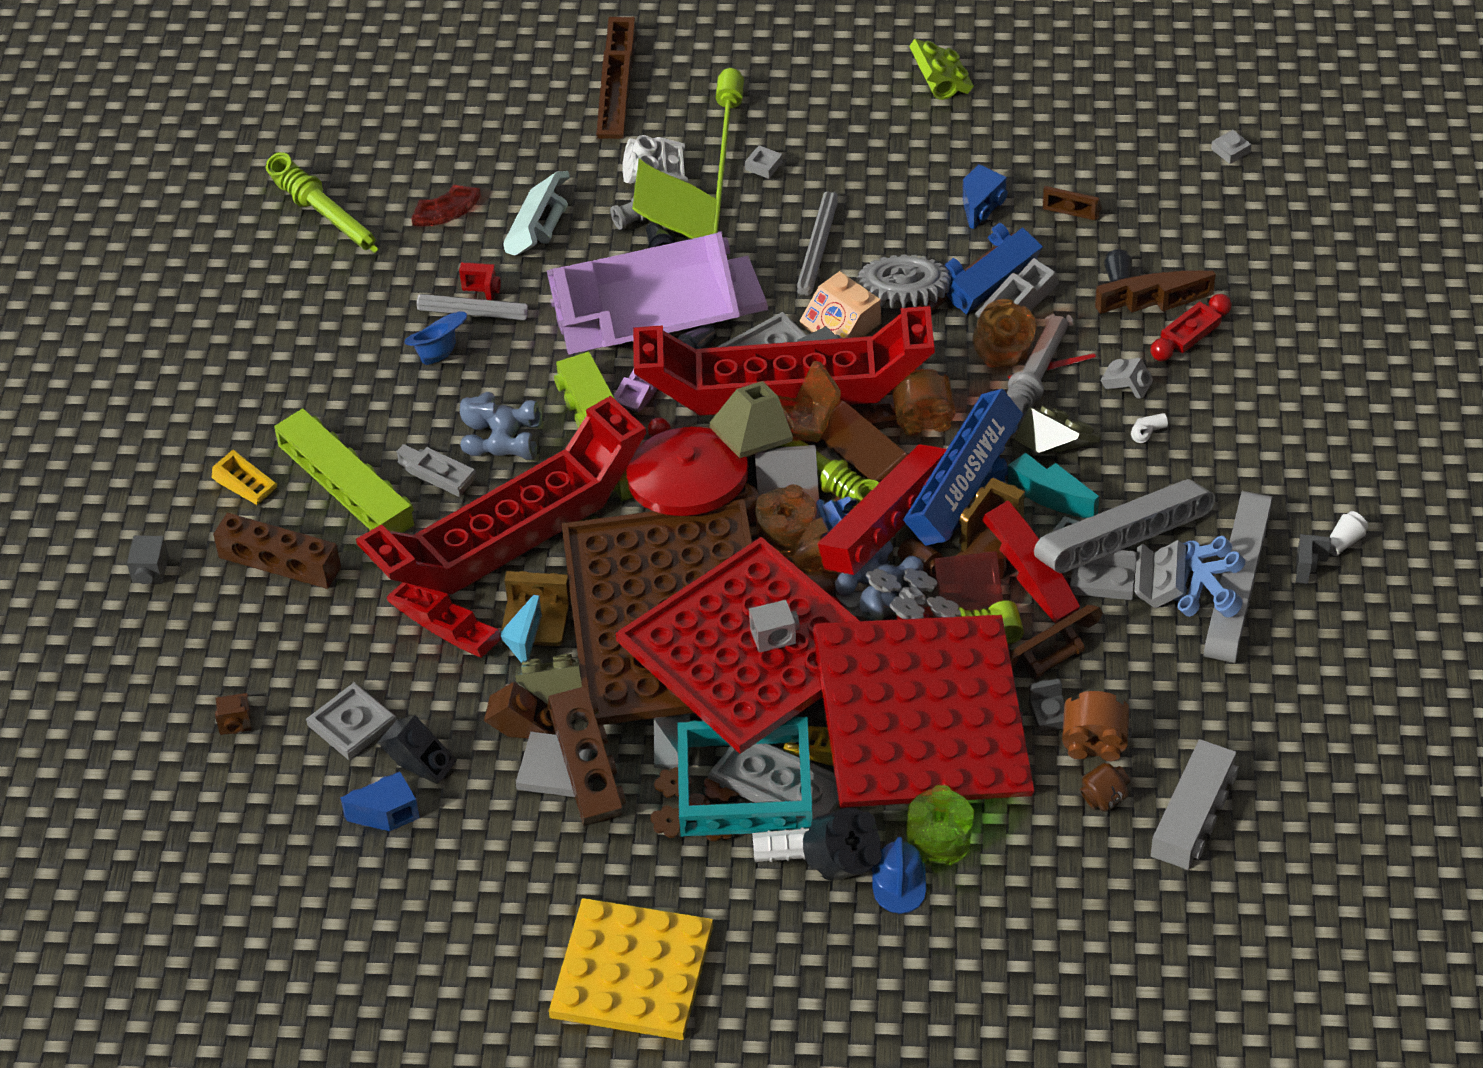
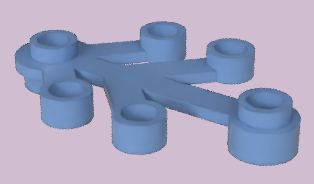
[1173,536,1245,617]

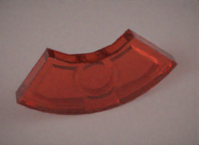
[411,185,481,226]

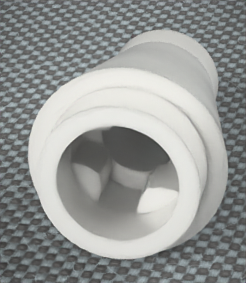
[1330,511,1368,556]

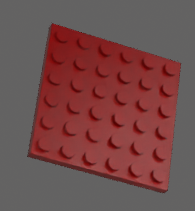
[616,537,859,754]
[813,615,1034,808]

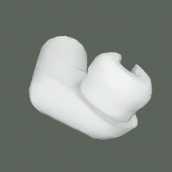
[1131,413,1168,443]

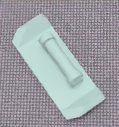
[503,171,570,256]

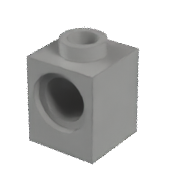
[749,600,800,653]

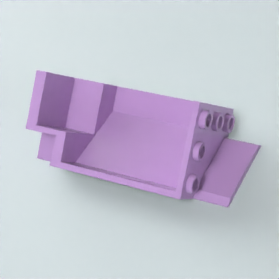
[547,232,768,355]

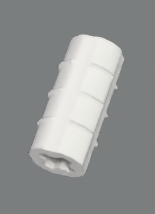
[752,828,809,863]

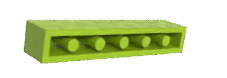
[554,351,640,501]
[274,408,414,533]

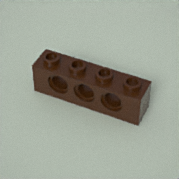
[213,512,341,589]
[548,686,626,826]

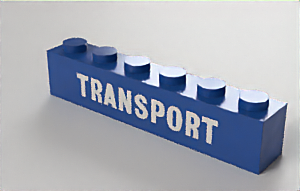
[903,388,1023,546]

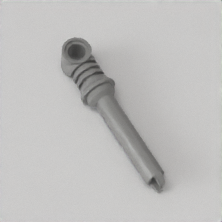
[1007,313,1074,430]

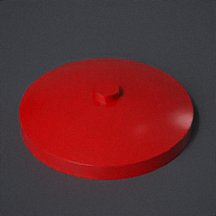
[626,427,749,516]

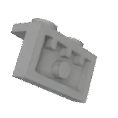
[1134,540,1186,609]
[1070,550,1137,600]

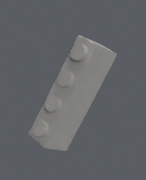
[1151,739,1239,870]

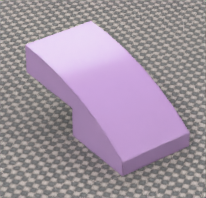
[614,369,657,412]

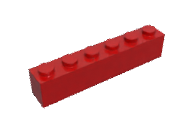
[817,444,947,575]

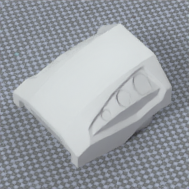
[623,135,688,184]

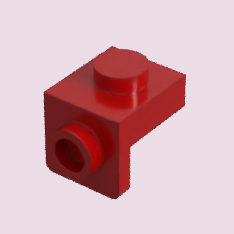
[459,262,501,300]

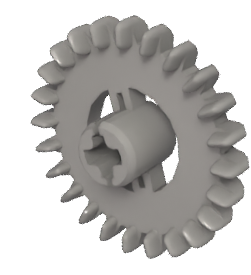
[856,255,951,308]

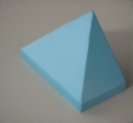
[500,595,542,663]

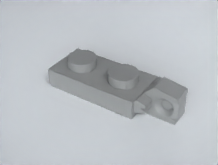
[396,444,477,497]

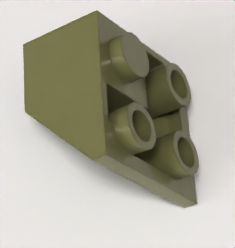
[710,381,793,458]
[1014,405,1102,454]
[515,654,582,704]

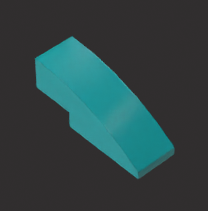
[1008,453,1099,518]

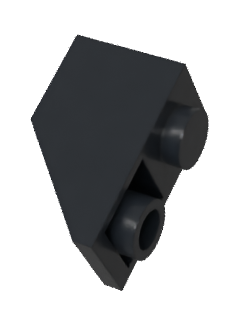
[378,715,457,784]

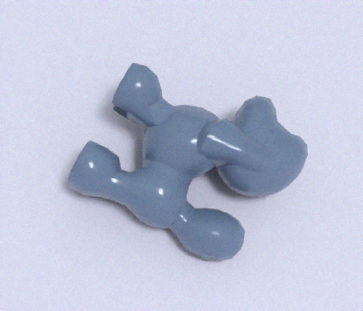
[459,392,542,460]
[835,541,923,621]

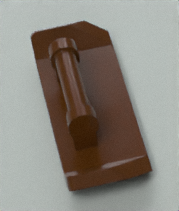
[808,400,907,482]
[1009,605,1103,680]

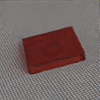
[934,551,1003,613]

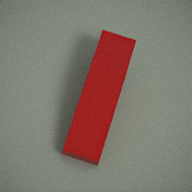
[982,500,1080,624]
[386,582,501,658]

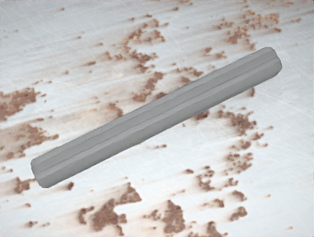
[797,191,838,296]

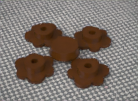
[650,767,739,842]

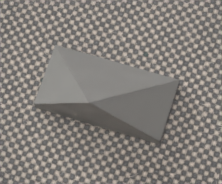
[654,713,690,768]

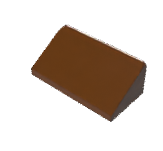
[1043,186,1102,221]

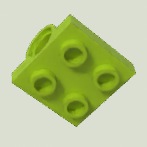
[909,38,974,100]

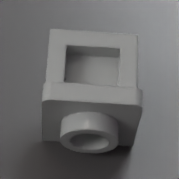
[1100,358,1153,399]

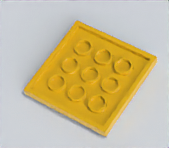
[549,898,713,1040]

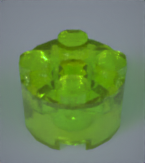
[906,785,974,865]

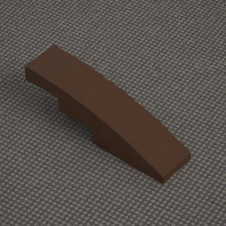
[1095,270,1216,314]

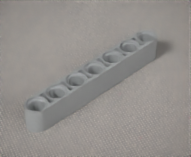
[1034,479,1215,573]
[1204,491,1273,663]

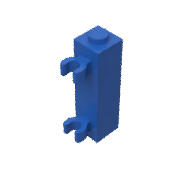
[945,223,1043,315]

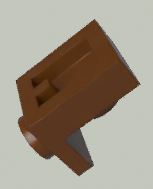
[215,693,252,735]

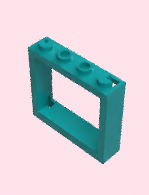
[677,717,813,837]

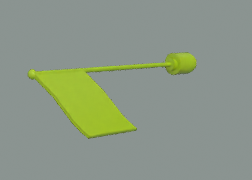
[632,68,744,239]

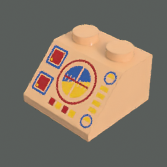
[800,271,881,338]

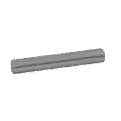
[417,294,529,320]

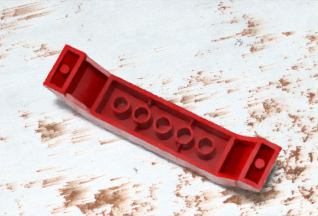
[633,306,935,416]
[356,396,646,594]

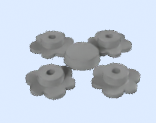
[866,568,961,619]

